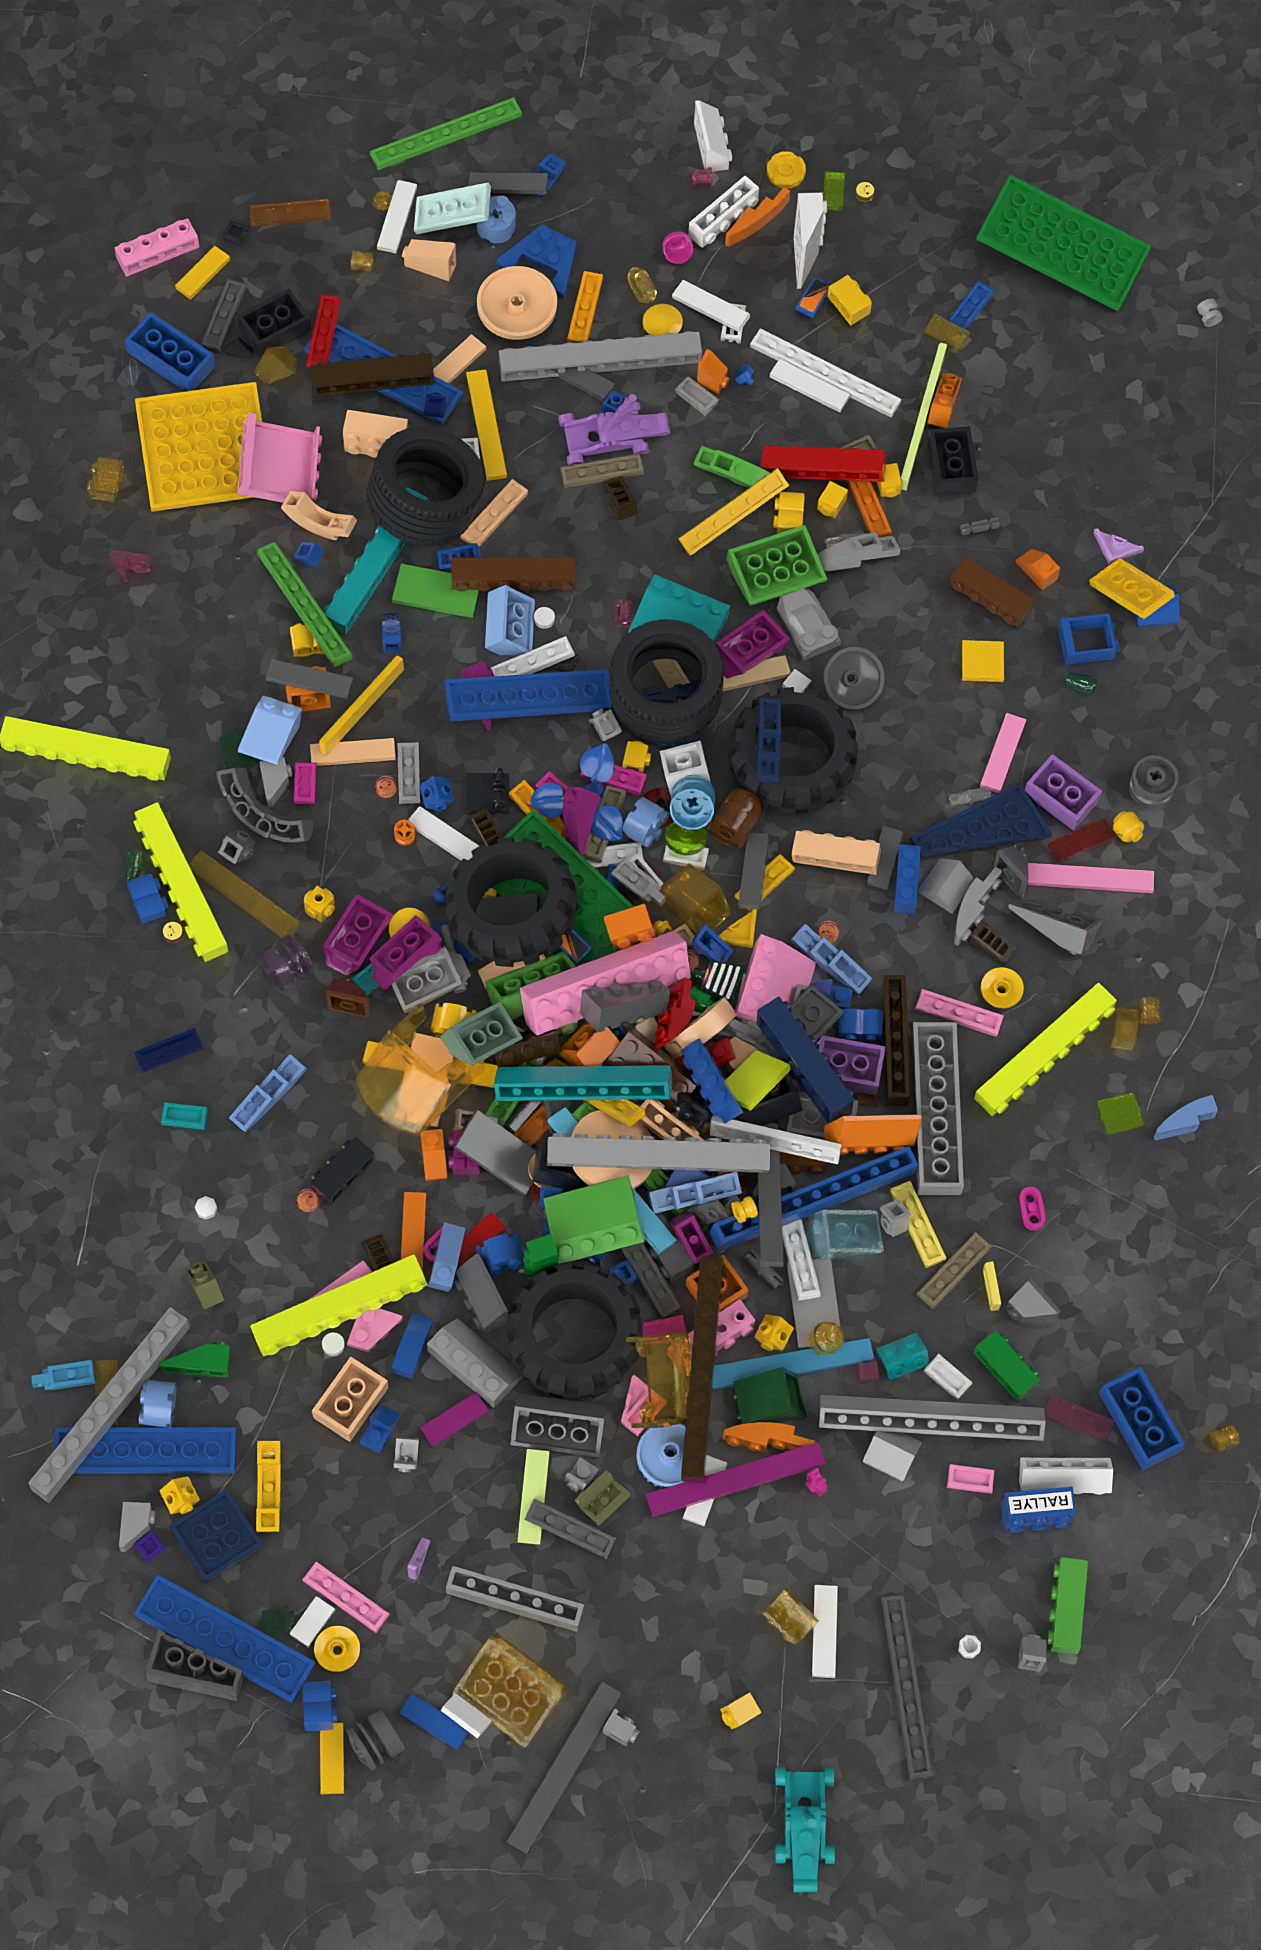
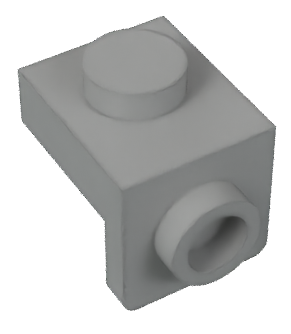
[394,1437,419,1472]

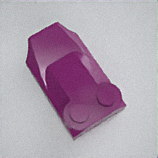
[716,610,790,678]
[323,894,393,976]
[369,915,442,991]

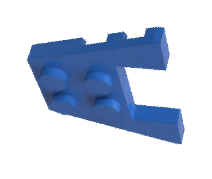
[496,225,577,298]

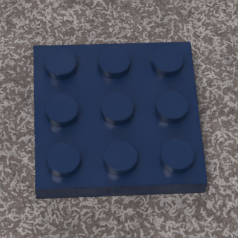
[169,1489,264,1583]

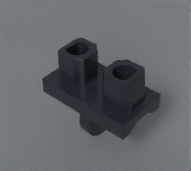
[672,1092,712,1130]

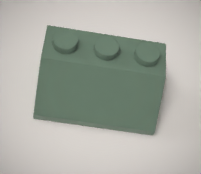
[440,1002,523,1066]

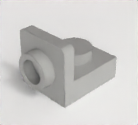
[588,708,622,741]
[565,1457,599,1492]

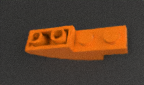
[722,1422,815,1452]

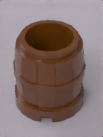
[707,788,762,848]

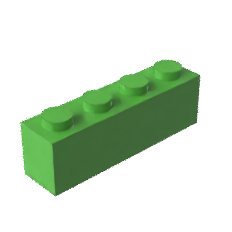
[1047,1557,1088,1655]

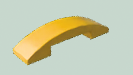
[256,1441,281,1532]

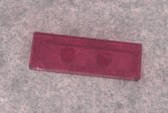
[1044,1395,1114,1442]

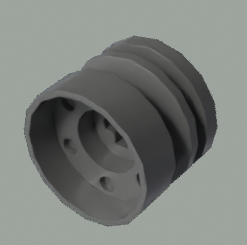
[346,1708,405,1771]

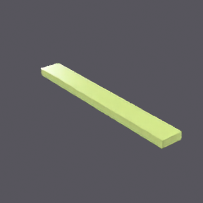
[901,343,947,491]

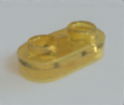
[627,267,656,304]

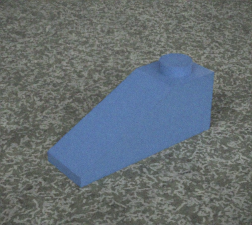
[427,1222,465,1292]

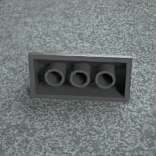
[510,1393,607,1458]

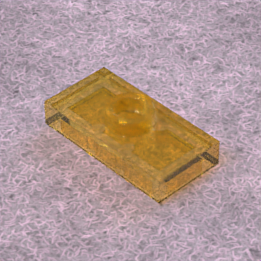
[925,314,970,351]

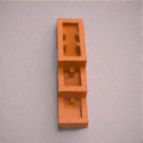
[725,187,790,247]

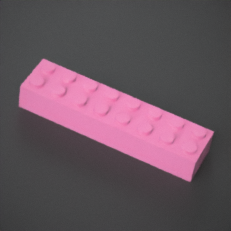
[520,931,691,1035]

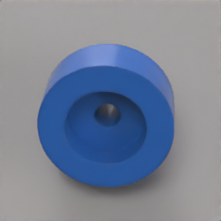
[733,364,754,385]

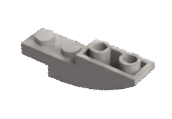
[817,532,900,572]
[954,867,1002,946]

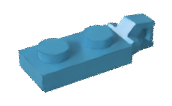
[31,1360,95,1390]

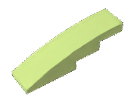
[518,1449,550,1544]

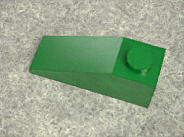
[160,1342,231,1378]

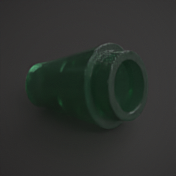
[1065,673,1098,695]
[124,850,145,881]

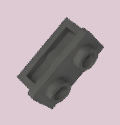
[687,1195,741,1226]

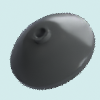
[823,647,884,709]

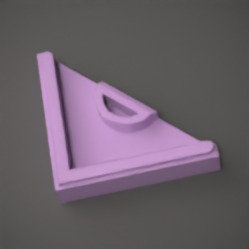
[1093,528,1144,564]
[407,1538,430,1580]

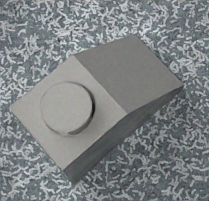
[259,757,292,808]
[119,1502,156,1552]
[1018,1634,1046,1672]

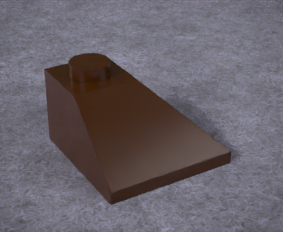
[326,978,371,1019]

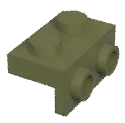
[575,1470,631,1526]

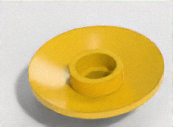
[981,967,1024,1008]
[314,1626,360,1672]

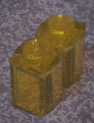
[87,457,124,503]

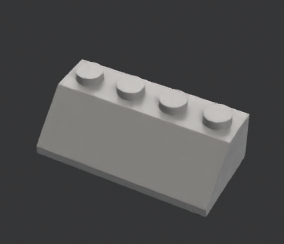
[427,1318,522,1408]

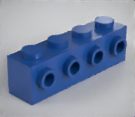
[681,1038,743,1124]

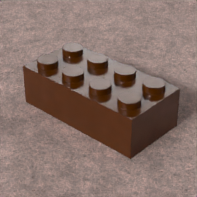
[604,1029,701,1114]

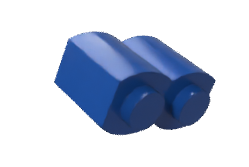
[127,873,168,924]
[838,1009,883,1044]
[303,1681,337,1732]

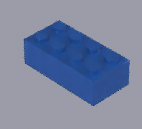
[125,312,216,392]
[1099,1367,1185,1471]

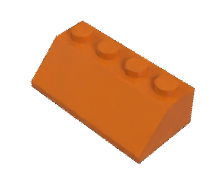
[823,1115,921,1155]

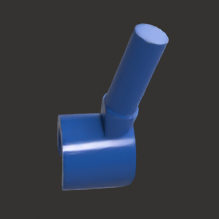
[432,878,453,905]

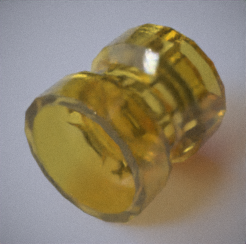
[351,250,374,272]
[1138,997,1161,1025]
[1210,1424,1240,1452]

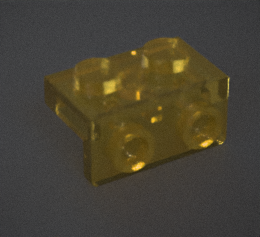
[763,1589,819,1645]

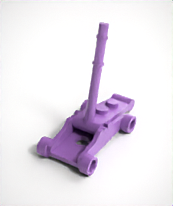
[558,394,671,466]

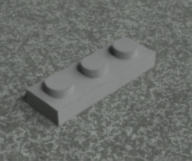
[397,742,420,804]

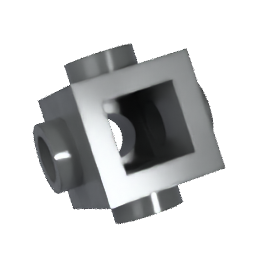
[218,830,255,864]

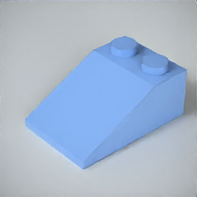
[238,696,302,765]

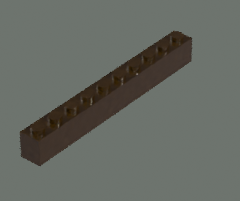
[681,1256,724,1483]

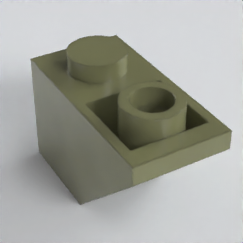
[185,1261,224,1309]

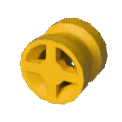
[732,1196,758,1223]

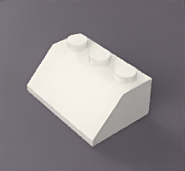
[694,101,732,173]

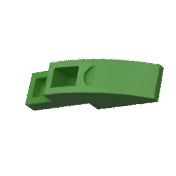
[693,446,770,488]

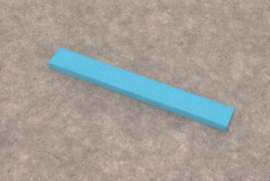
[547,1107,677,1255]

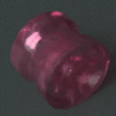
[857,1359,879,1384]

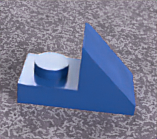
[692,924,734,967]
[810,979,853,1009]
[360,1404,401,1454]

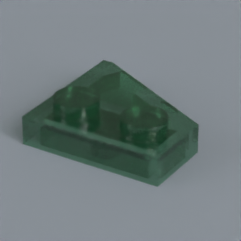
[220,727,262,770]

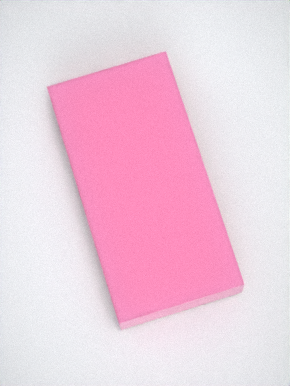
[947,1464,995,1494]

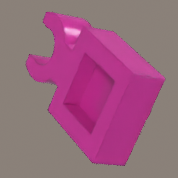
[806,1468,828,1497]

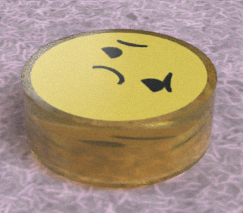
[855,181,875,202]

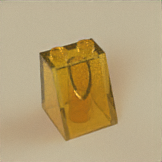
[659,863,732,935]

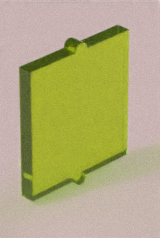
[1097,1092,1144,1135]

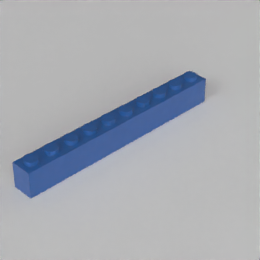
[709,1146,918,1252]

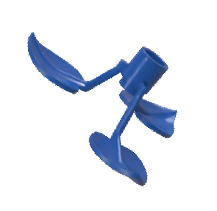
[530,743,623,841]

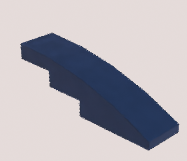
[757,698,781,783]

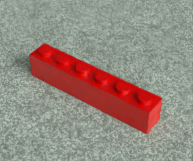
[761,445,887,482]

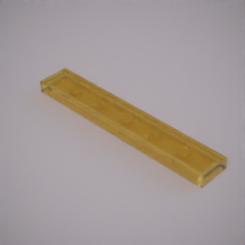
[189,851,301,941]

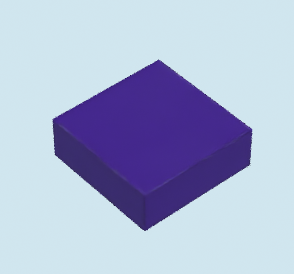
[134,1530,166,1564]

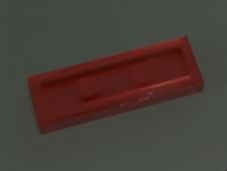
[1048,818,1115,863]

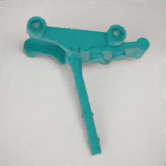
[775,1767,835,1893]

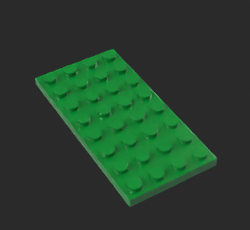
[976,175,1151,311]
[492,809,634,967]

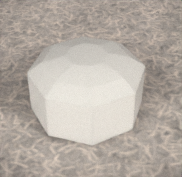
[195,1196,218,1220]
[958,1635,981,1659]

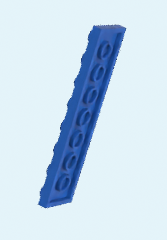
[304,324,463,425]
[444,669,613,721]
[54,1427,236,1474]
[134,1574,316,1704]

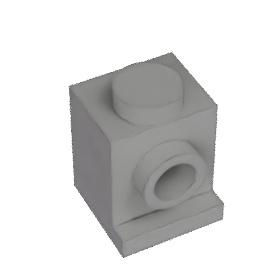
[880,1199,911,1237]
[603,1709,640,1747]

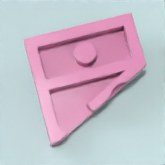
[347,1308,403,1352]
[621,1375,667,1437]

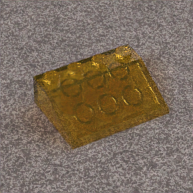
[452,1633,570,1748]

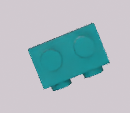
[876,1333,929,1380]

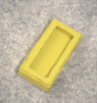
[983,1262,1001,1311]

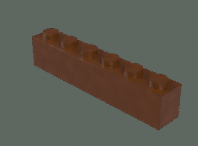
[450,557,577,591]

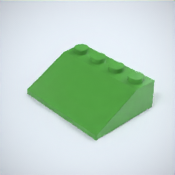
[726,525,827,606]
[543,1175,646,1264]

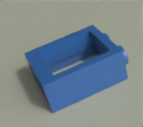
[1058,613,1119,665]

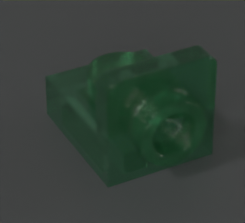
[262,1605,296,1635]

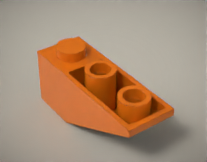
[928,373,962,428]

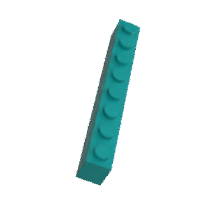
[323,487,428,635]
[494,1066,673,1101]

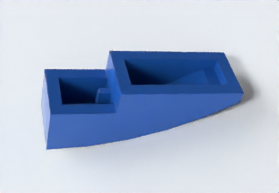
[391,1313,434,1379]

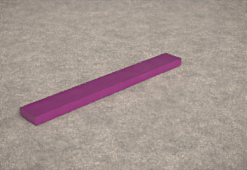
[646,1442,826,1517]

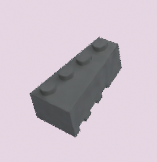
[580,980,669,1032]
[146,1629,243,1701]

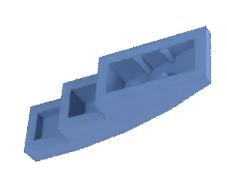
[790,924,873,995]
[229,1054,308,1132]
[647,1172,742,1214]

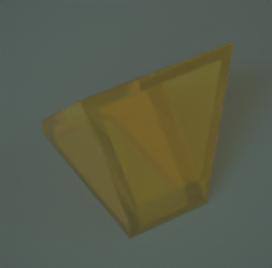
[254,346,297,386]

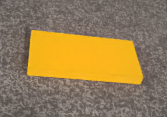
[1089,558,1175,619]

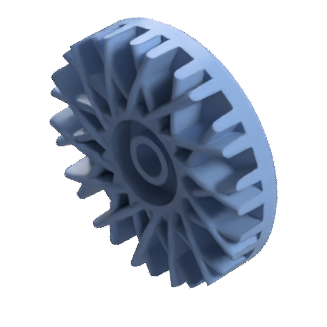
[636,1421,685,1489]

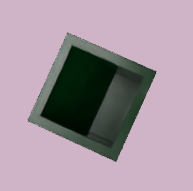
[732,1367,807,1424]

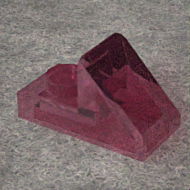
[109,550,152,583]

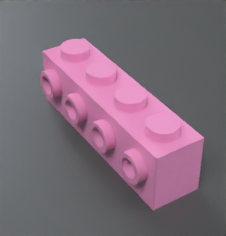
[115,218,199,277]
[667,1299,755,1375]

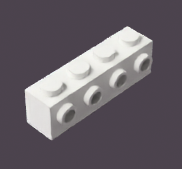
[688,176,759,248]
[1019,1458,1113,1495]

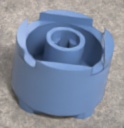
[476,196,516,244]
[623,797,670,847]
[139,1380,176,1428]

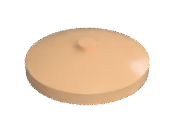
[477,266,557,340]
[570,1110,652,1189]

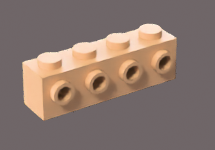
[792,830,881,875]
[639,1099,707,1172]

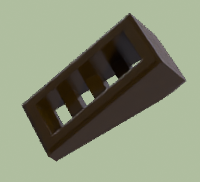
[603,476,638,520]
[469,808,503,847]
[969,921,1017,965]
[361,1234,395,1271]

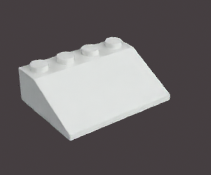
[793,193,827,289]

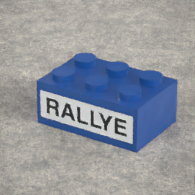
[1000,1486,1076,1533]

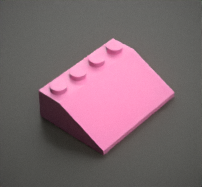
[733,934,816,1022]

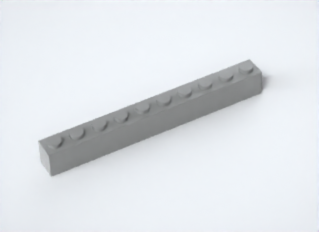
[499,331,702,382]
[547,1133,770,1173]
[28,1307,190,1503]
[819,1395,1046,1441]

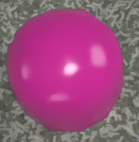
[662,231,693,264]

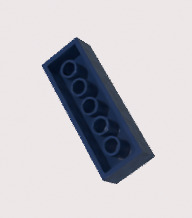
[756,996,855,1124]

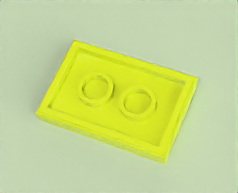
[726,1050,791,1111]

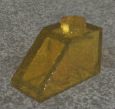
[1111,1006,1139,1051]

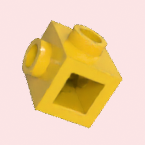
[304,886,335,923]
[754,1314,794,1351]
[160,1476,200,1515]

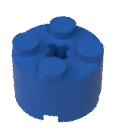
[476,1233,524,1280]

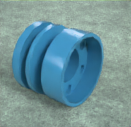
[670,775,715,830]

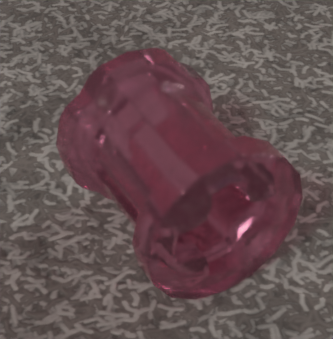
[691,167,712,185]
[614,600,634,627]

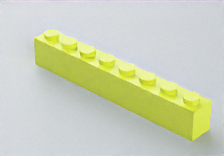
[0,716,171,781]
[133,802,228,962]
[974,982,1117,1117]
[250,1254,427,1357]

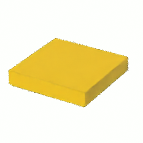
[962,640,1004,682]

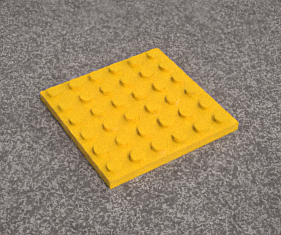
[135,382,262,512]

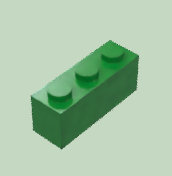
[522,1234,559,1277]
[973,1330,1040,1403]

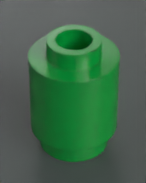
[690,986,714,1013]

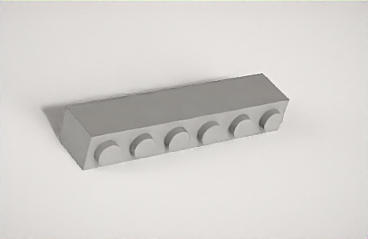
[446,1566,584,1632]

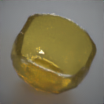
[808,1322,845,1356]

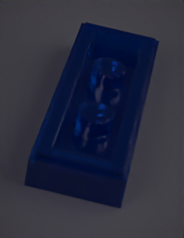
[134,1028,203,1073]

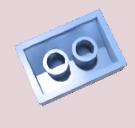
[485,585,535,656]

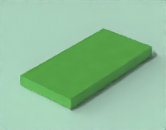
[392,564,480,618]

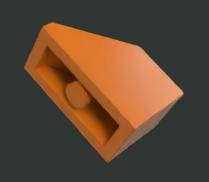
[697,349,730,395]
[1015,549,1060,590]
[420,1129,447,1181]

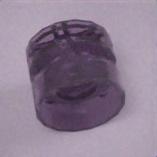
[258,933,314,991]

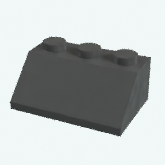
[453,1253,508,1335]

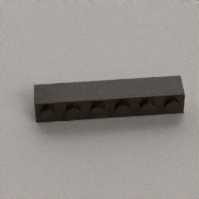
[310,353,434,396]
[882,975,910,1106]

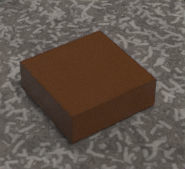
[856,1088,879,1107]

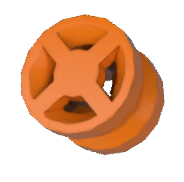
[394,819,415,846]

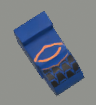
[382,613,402,653]

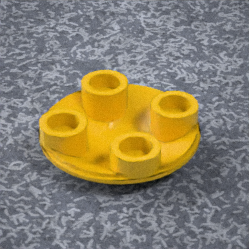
[643,304,683,336]

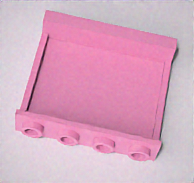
[237,413,322,503]

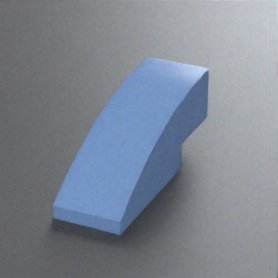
[1154,1095,1218,1140]

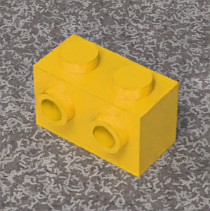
[827,275,872,325]

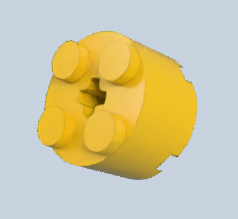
[430,1003,477,1038]

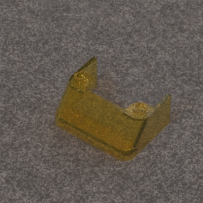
[626,1332,691,1428]

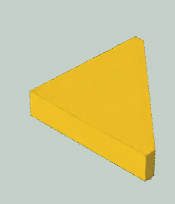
[718,909,757,948]

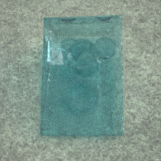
[808,1210,884,1260]

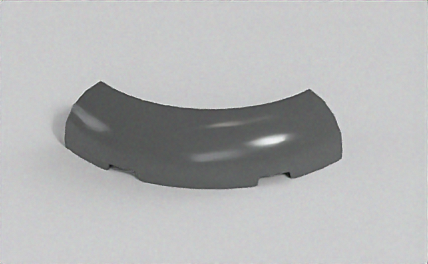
[216,768,313,842]

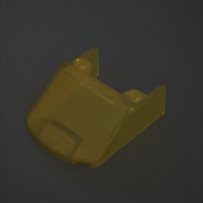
[356,1003,485,1136]

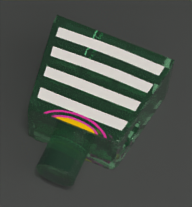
[691,960,745,1007]

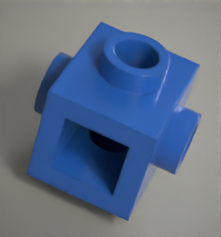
[419,776,454,811]

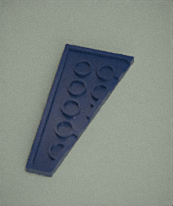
[910,783,1052,857]

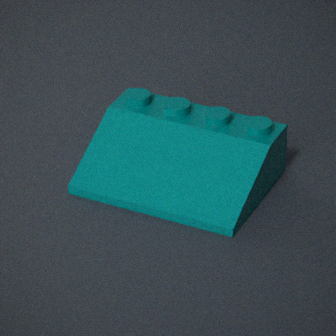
[628,574,730,643]

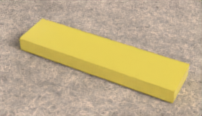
[890,1181,946,1268]

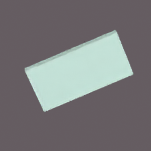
[414,183,491,234]

